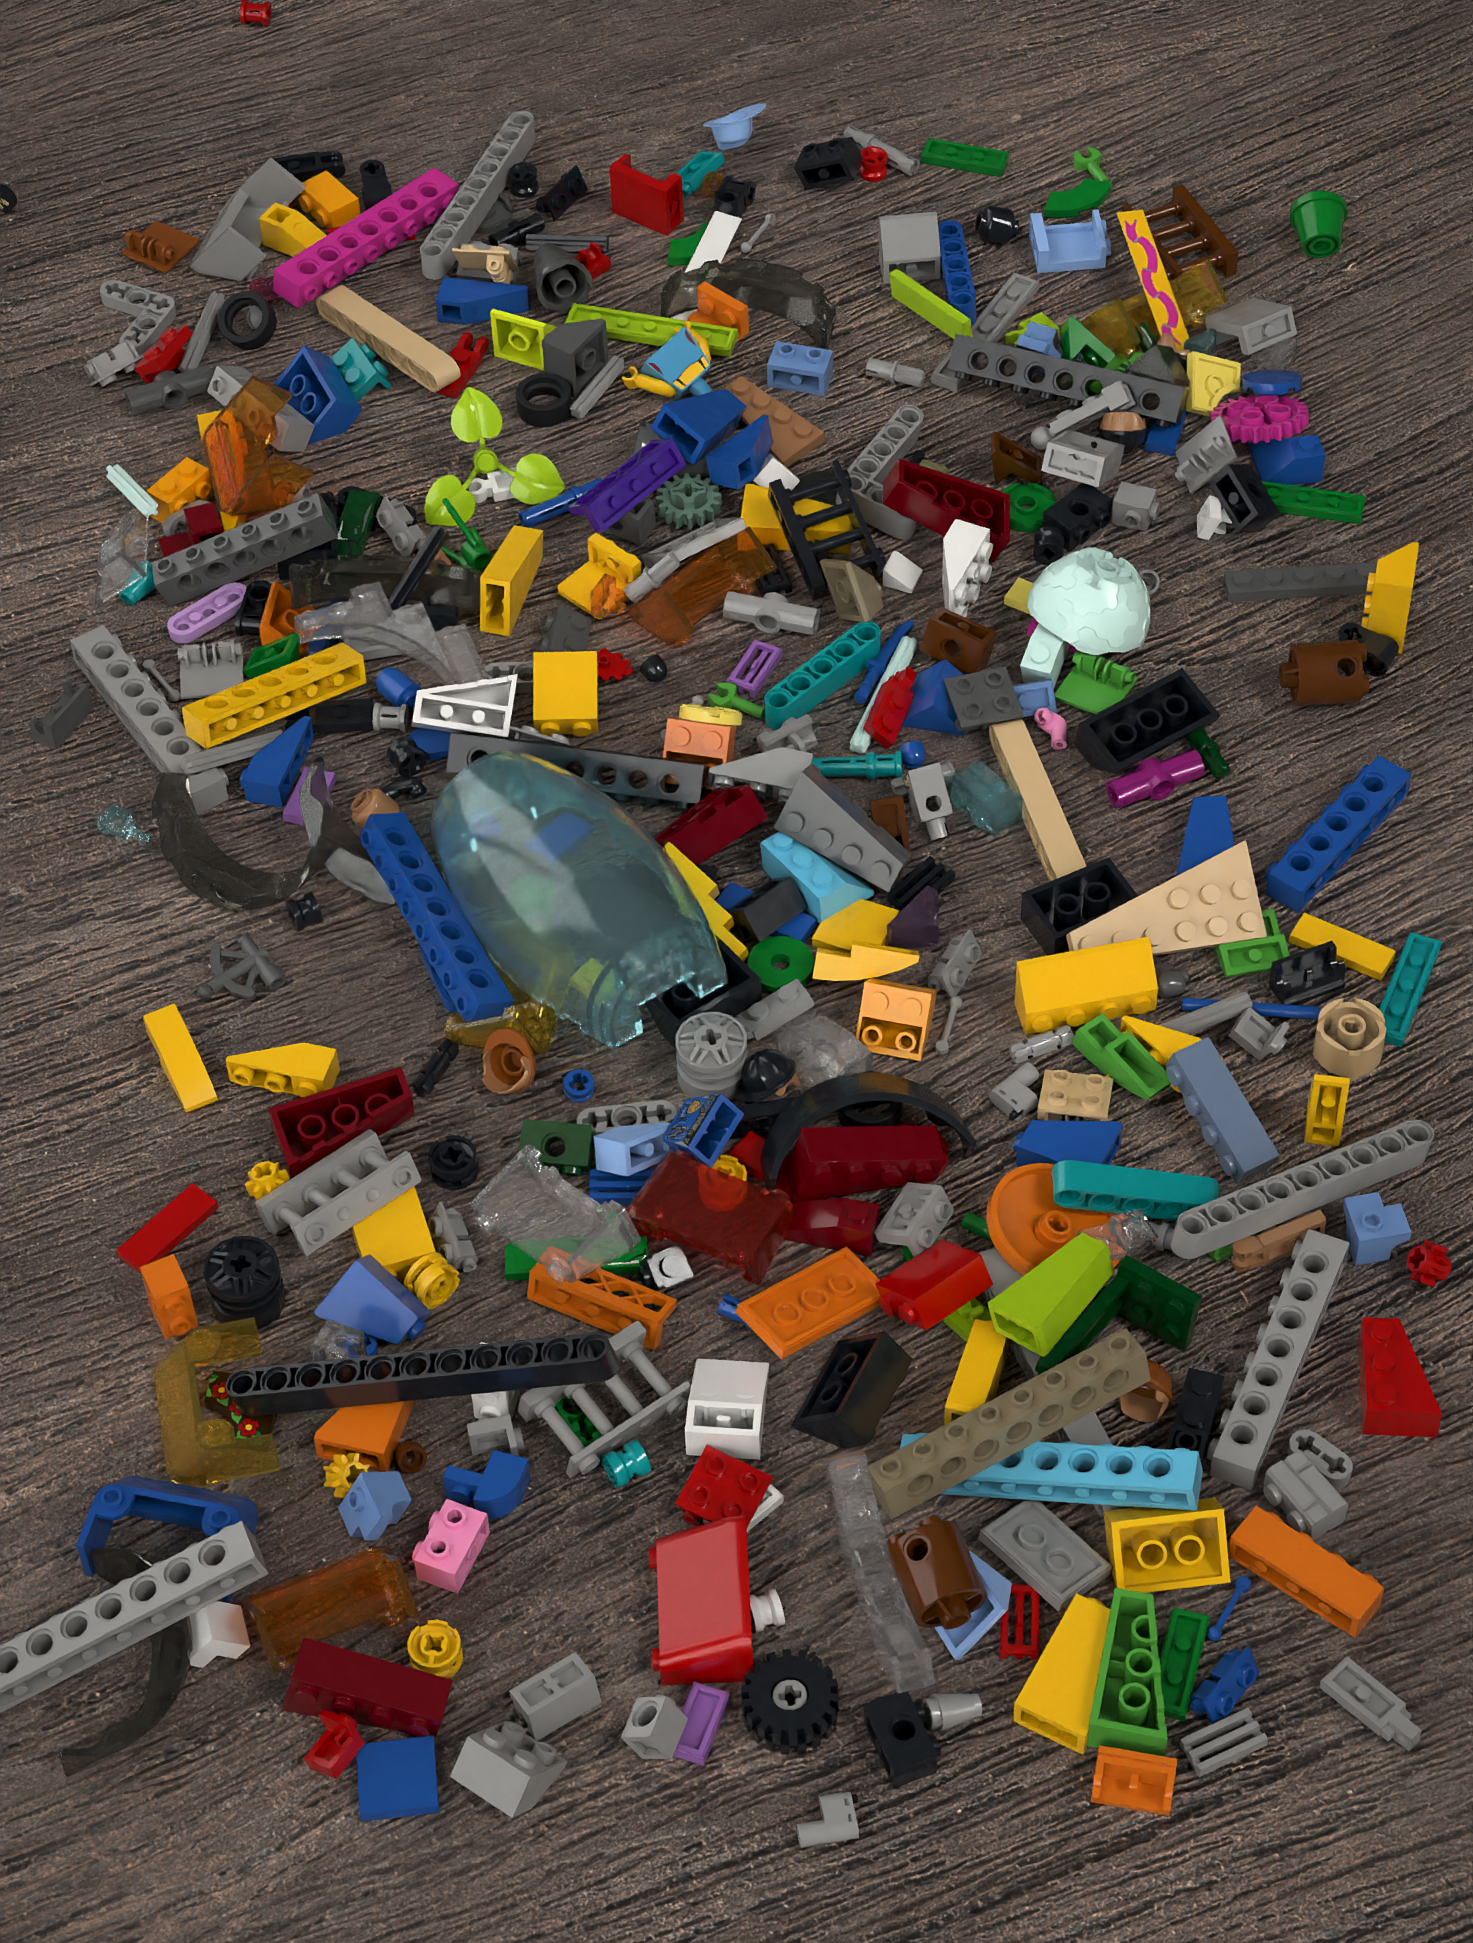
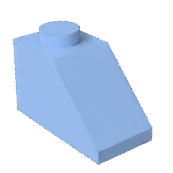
[594,1122,674,1176]

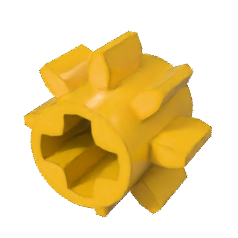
[245,1161,290,1201]
[323,1453,370,1498]

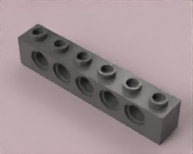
[151,493,338,607]

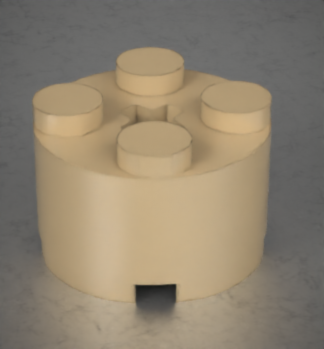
[1313,998,1386,1081]

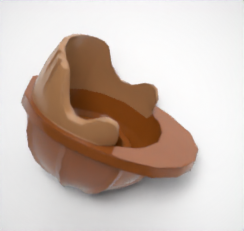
[483,1027,537,1095]
[1118,1359,1173,1423]

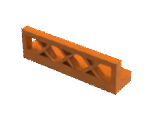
[527,1248,677,1350]

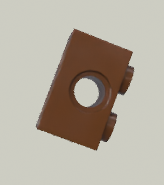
[920,607,998,674]

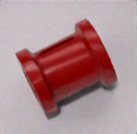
[239,0,272,26]

